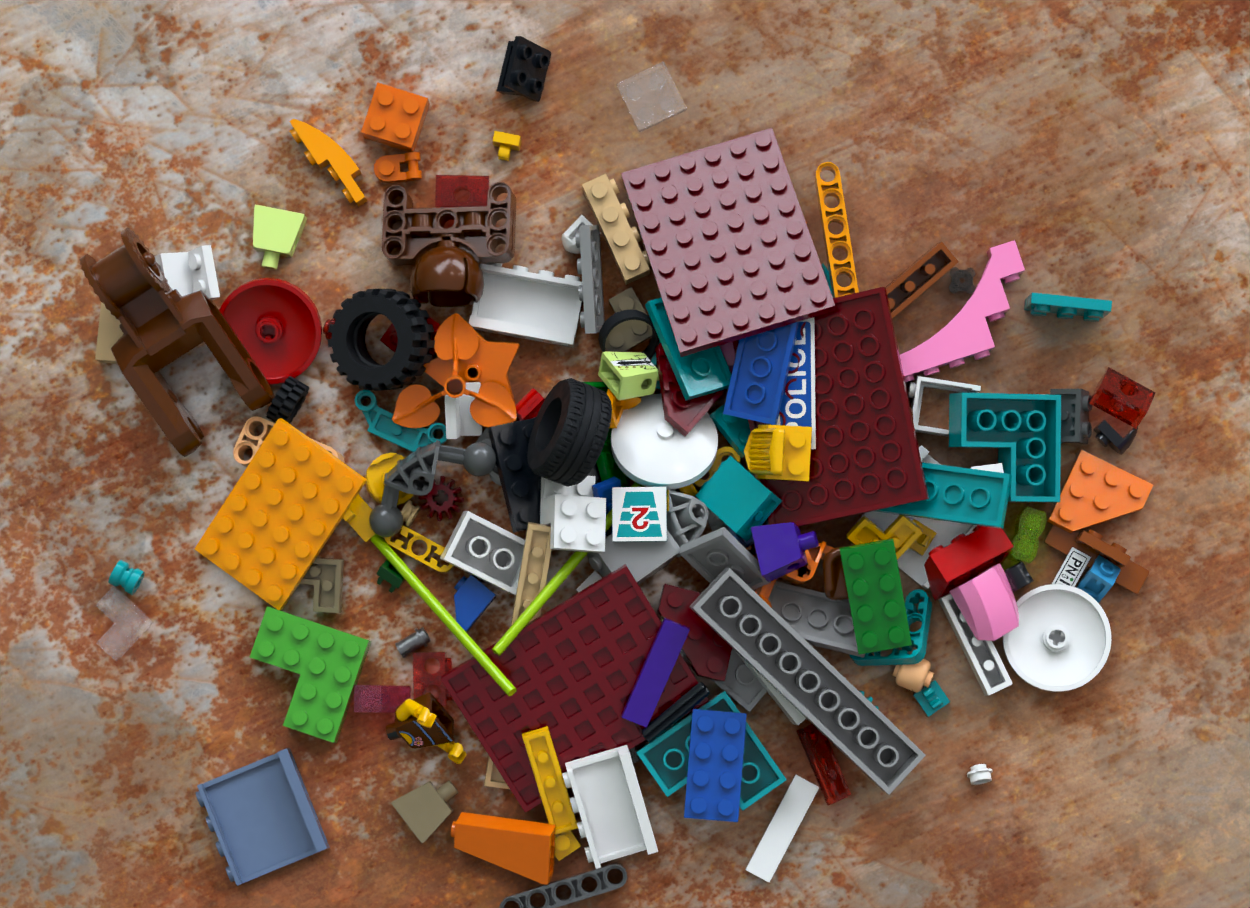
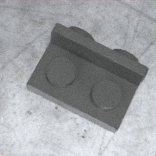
[1050,389,1093,444]

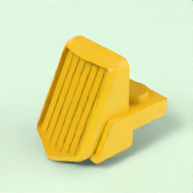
[744,425,812,481]

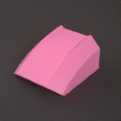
[949,563,1019,641]

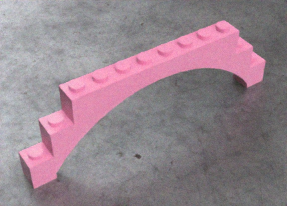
[719,240,1025,383]

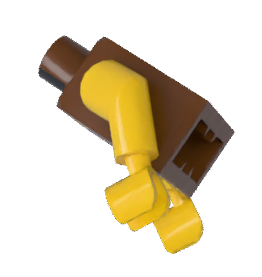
[386,692,467,764]

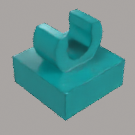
[913,680,950,717]

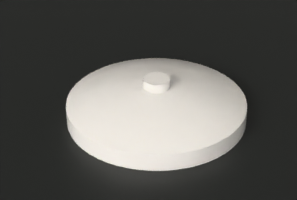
[611,394,718,490]
[1003,584,1111,692]

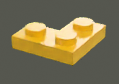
[846,515,923,560]

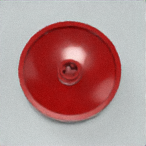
[219,278,322,384]

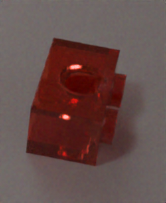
[435,175,490,208]
[1089,367,1156,429]

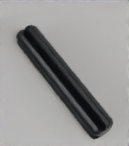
[641,682,710,742]

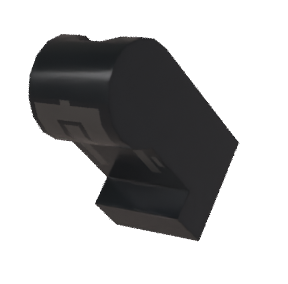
[1004,561,1034,593]

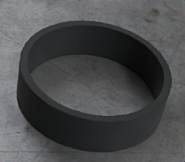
[598,310,659,360]

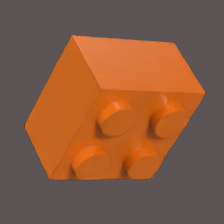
[361,82,430,152]

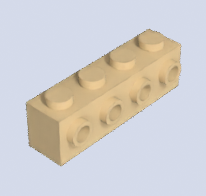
[582,174,651,285]

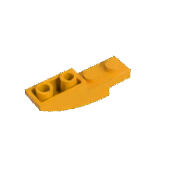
[289,119,367,207]

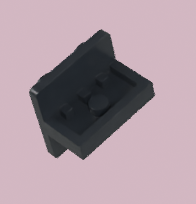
[497,36,551,102]

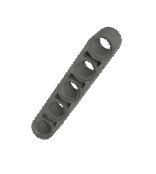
[500,863,627,908]

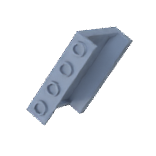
[196,748,330,886]

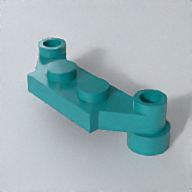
[355,390,448,452]

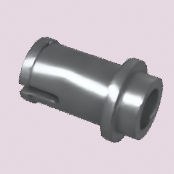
[395,627,431,658]

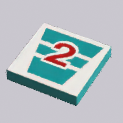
[612,487,667,542]

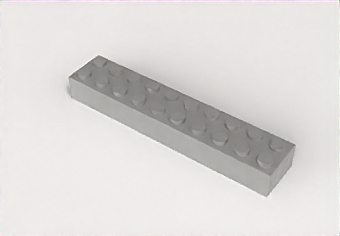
[689,567,926,795]

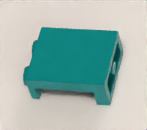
[695,456,782,541]

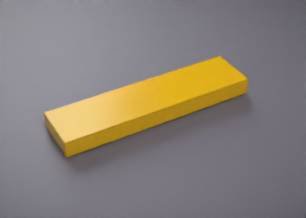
[522,726,578,835]

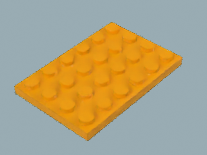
[195,418,367,610]

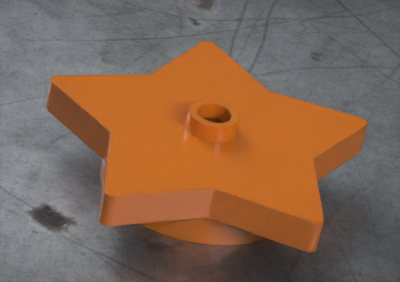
[423,332,520,403]

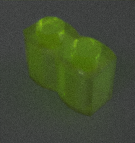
[1007,507,1047,565]

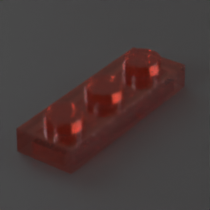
[796,724,851,806]

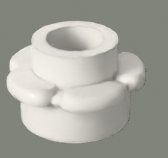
[967,764,993,785]

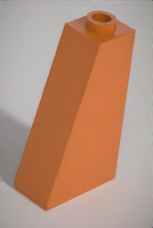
[451,812,556,885]

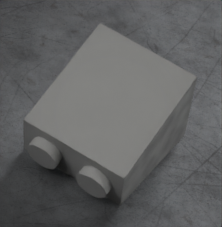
[587,530,680,585]

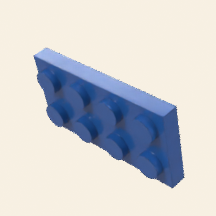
[723,321,800,425]
[684,709,747,822]

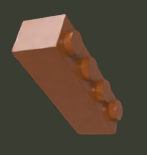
[886,242,959,319]

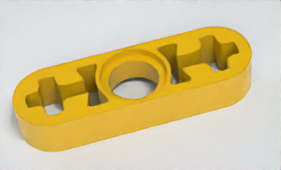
[384,525,454,573]

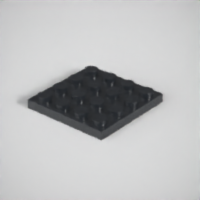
[488,418,602,533]

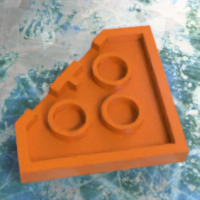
[1047,450,1153,533]

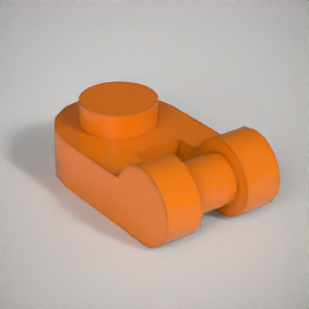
[374,152,422,183]

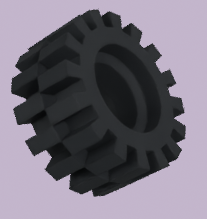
[266,376,309,423]

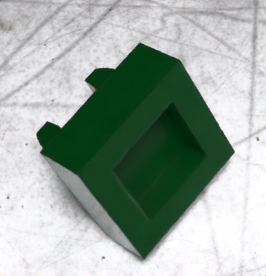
[376,560,412,593]

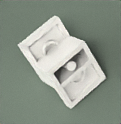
[154,245,220,301]
[540,476,606,553]

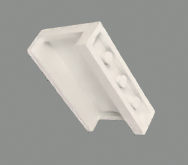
[469,263,582,348]
[562,745,658,870]

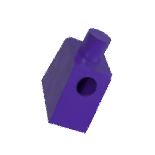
[751,522,819,582]

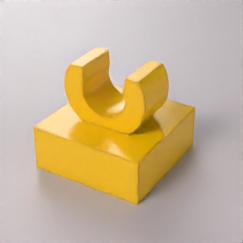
[493,131,521,161]
[909,519,937,556]

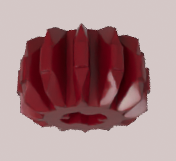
[418,476,464,522]

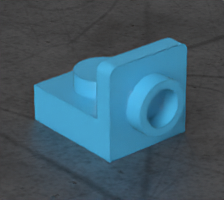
[1077,555,1121,603]

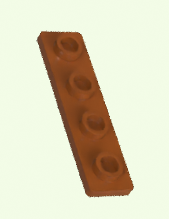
[1044,525,1149,594]

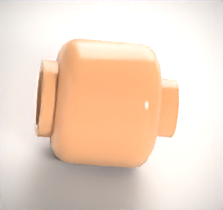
[892,653,934,693]

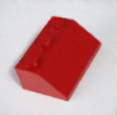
[924,526,1014,601]

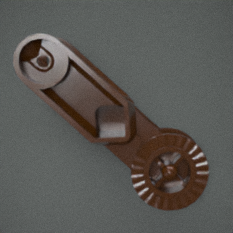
[79,227,275,457]

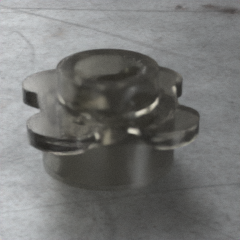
[949,267,976,294]

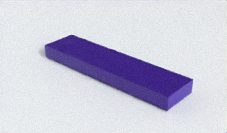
[621,618,690,728]

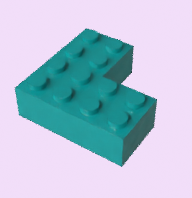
[949,392,1061,502]
[636,691,787,811]

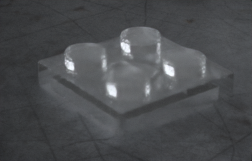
[616,61,687,133]

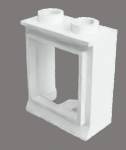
[908,376,981,437]

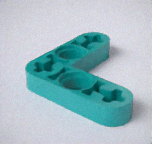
[849,589,932,666]

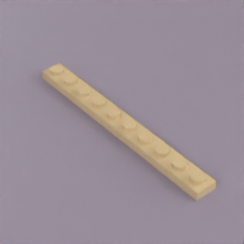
[484,522,552,789]

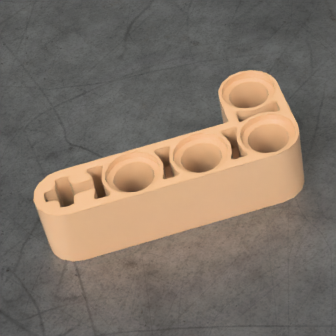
[233,416,345,467]

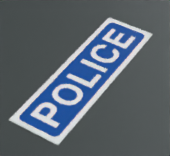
[777,317,816,449]

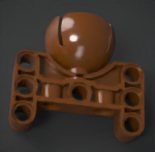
[382,182,516,307]

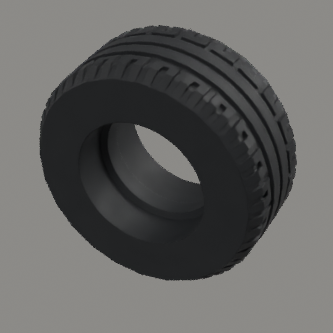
[527,378,612,487]

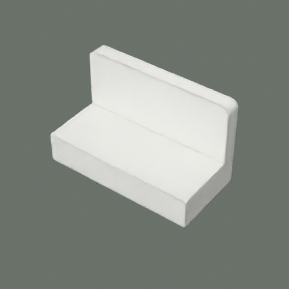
[445,382,483,439]

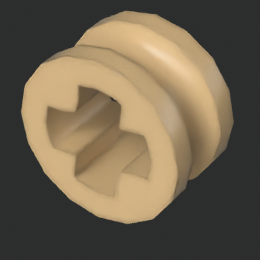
[401,500,420,527]

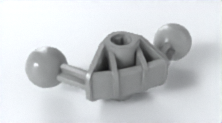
[667,489,709,557]

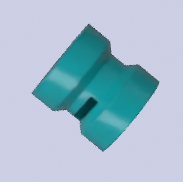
[108,560,145,595]

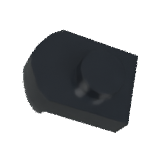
[1093,420,1138,455]

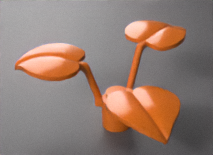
[392,313,517,428]

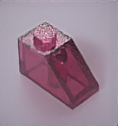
[354,685,411,713]

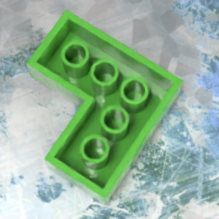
[250,606,371,743]

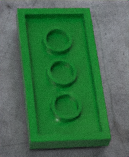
[840,539,912,654]

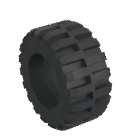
[328,289,435,391]

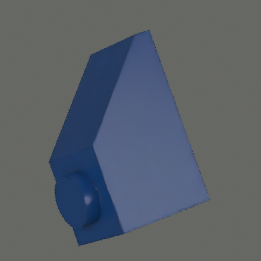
[454,575,497,633]

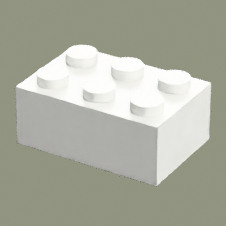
[440,511,525,595]

